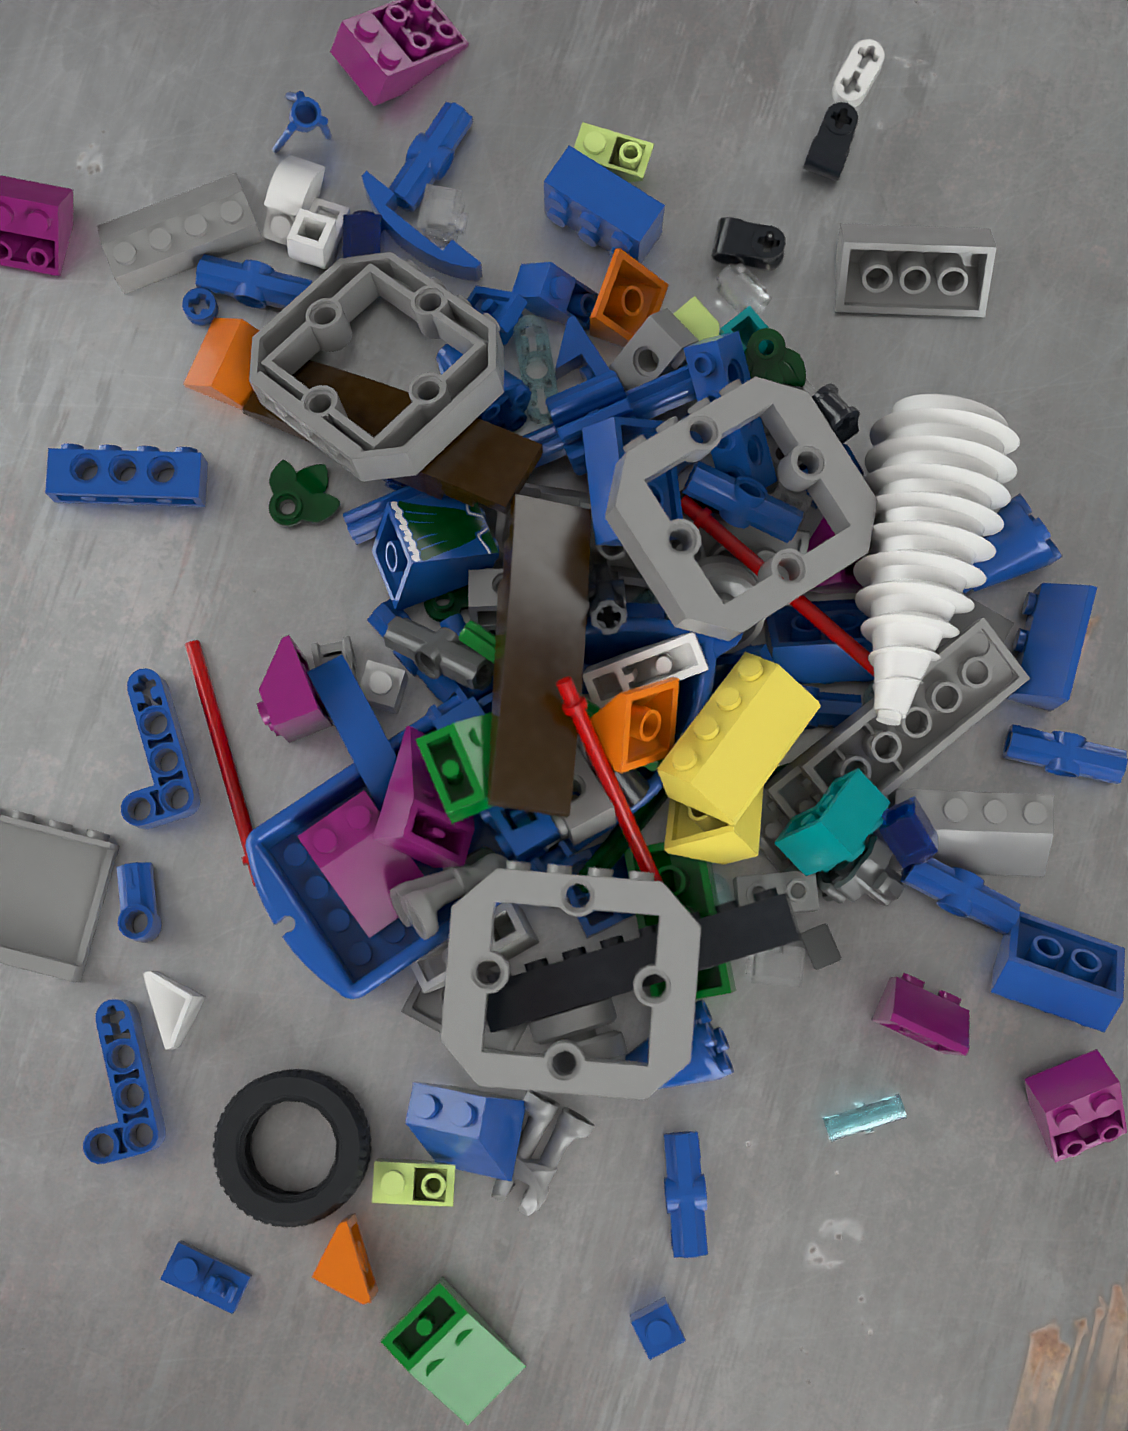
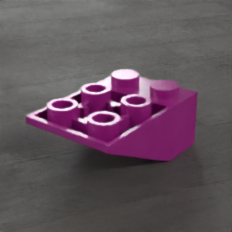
[330,0,469,106]
[373,726,475,868]

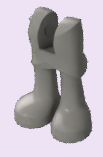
[390,846,508,940]
[492,1090,595,1217]

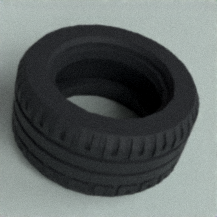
[212,1069,372,1228]

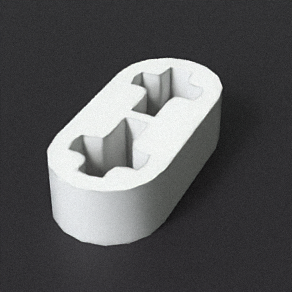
[832,39,885,108]

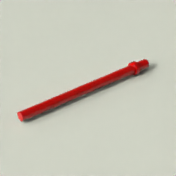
[681,495,874,676]
[184,640,256,887]
[556,677,664,883]

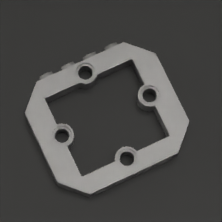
[249,252,504,481]
[605,377,877,641]
[440,861,701,1100]

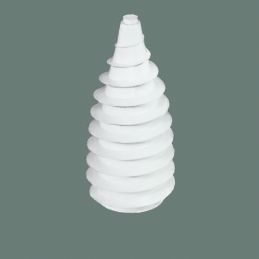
[853,394,1020,725]

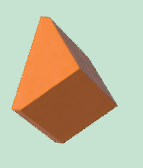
[590,248,669,347]
[183,318,260,410]
[590,677,679,773]
[312,1213,379,1305]

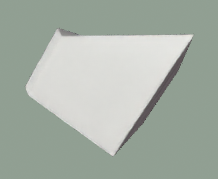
[143,971,206,1050]

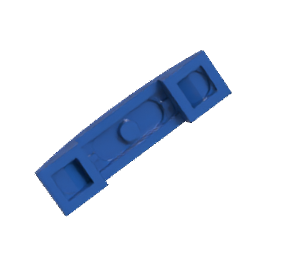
[362,171,483,282]
[307,654,397,812]

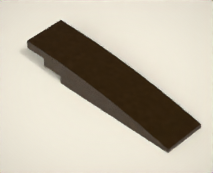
[242,360,543,515]
[487,494,591,818]

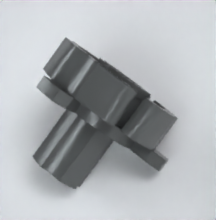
[816,824,905,906]

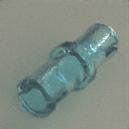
[823,1094,907,1142]

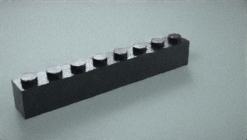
[486,888,802,1033]

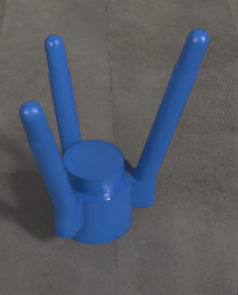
[272,91,332,153]

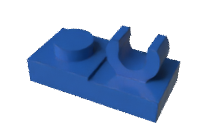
[160,1240,252,1314]

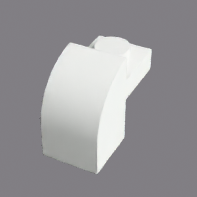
[262,155,325,245]
[287,197,350,270]

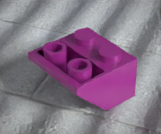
[0,175,73,276]
[1024,1049,1128,1163]

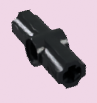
[587,563,627,634]

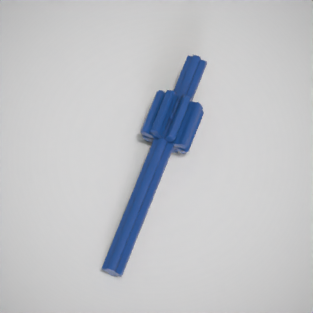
[343,365,697,545]

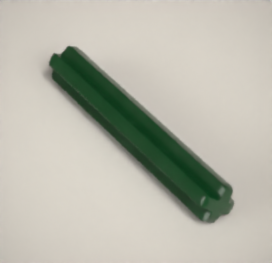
[575,787,668,894]

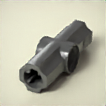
[383,616,494,691]

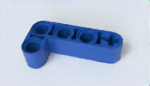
[121,668,201,829]
[83,999,166,1164]

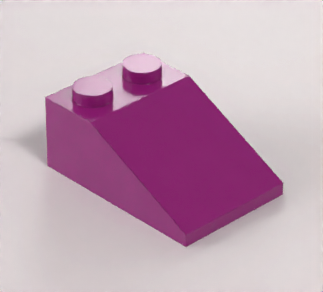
[297,790,424,938]
[871,973,970,1056]

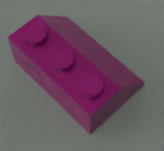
[256,635,332,743]

